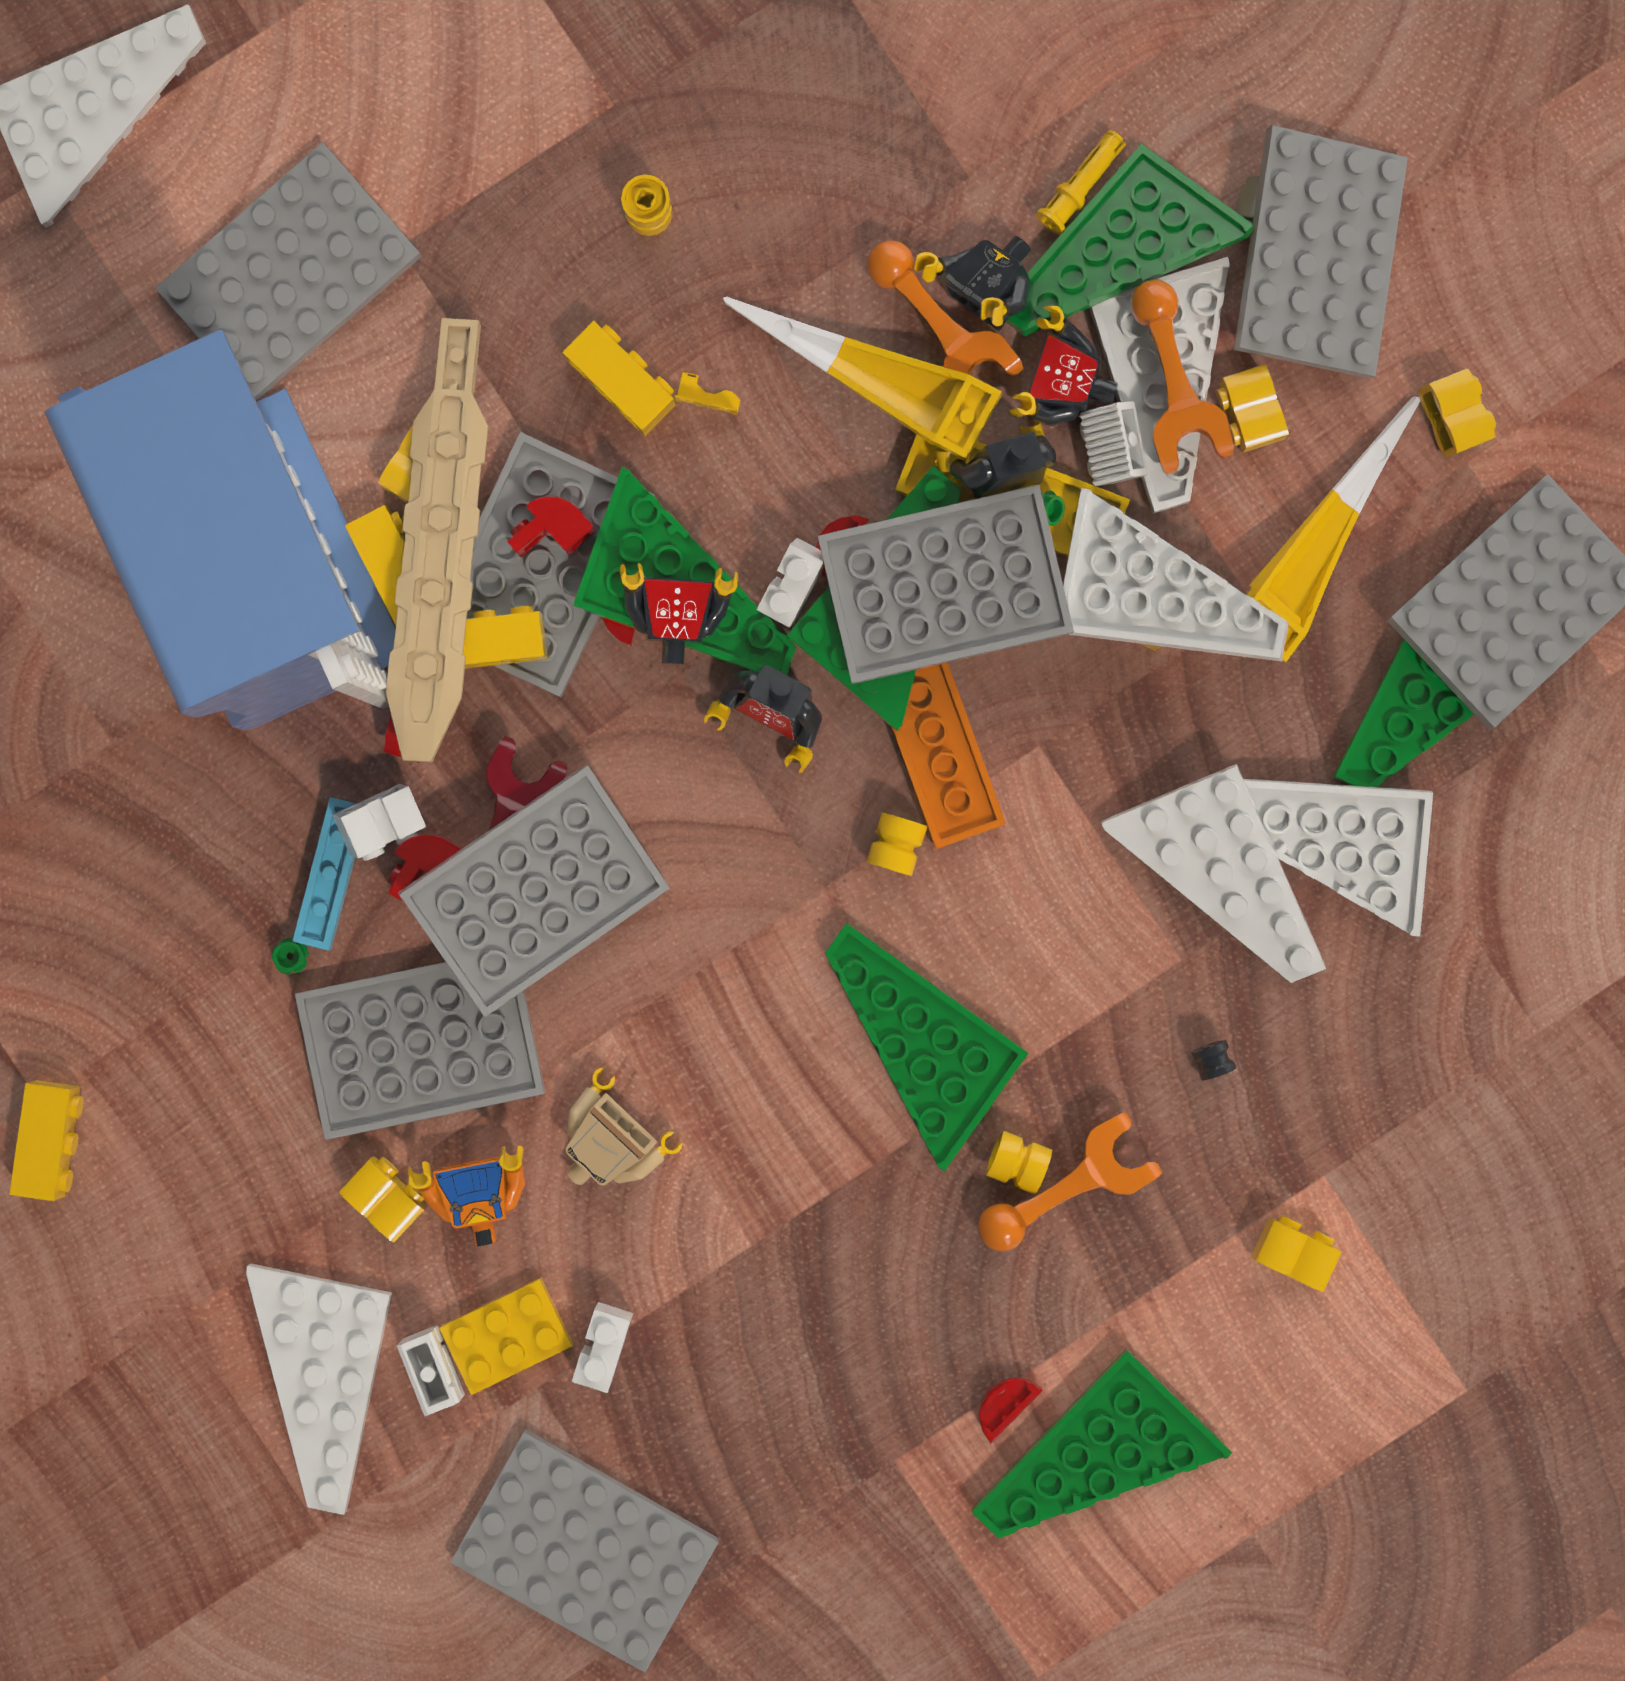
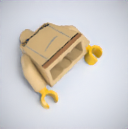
[565,1068,683,1186]

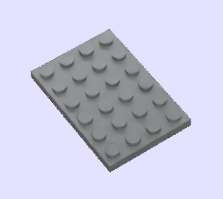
[1234,125,1408,379]
[155,142,422,401]
[467,432,656,698]
[1387,474,1625,731]
[818,485,1074,684]
[398,765,670,1017]
[295,962,546,1140]
[450,1429,719,1673]

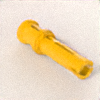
[1036,130,1126,235]

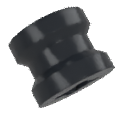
[1191,1040,1236,1081]

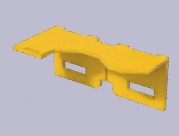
[675,372,740,415]

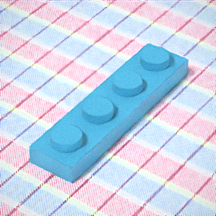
[293,797,356,951]

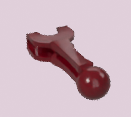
[486,736,567,831]

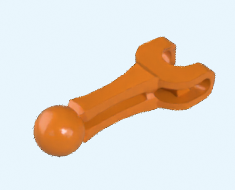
[867,240,1024,375]
[1130,280,1234,475]
[978,1113,1163,1252]

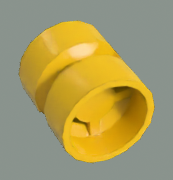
[621,174,673,236]
[866,812,927,876]
[985,1130,1052,1195]

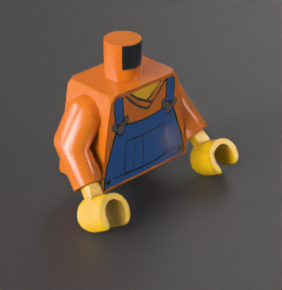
[408,1146,525,1246]

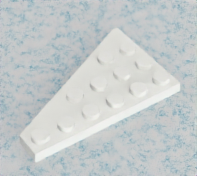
[0,5,206,228]
[1089,257,1230,514]
[1063,488,1288,662]
[1101,764,1326,983]
[1205,776,1433,937]
[246,1264,392,1515]

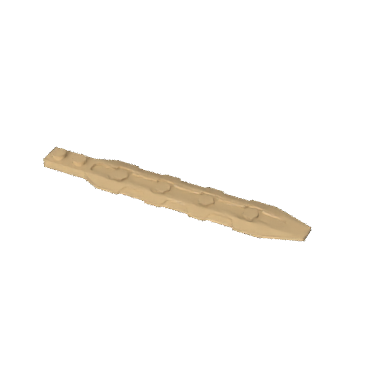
[386,318,489,763]

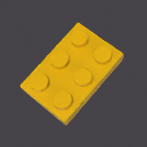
[439,1277,573,1395]

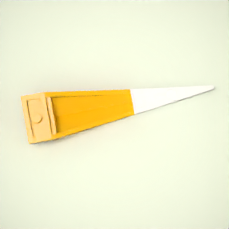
[723,297,1002,461]
[1247,396,1420,662]

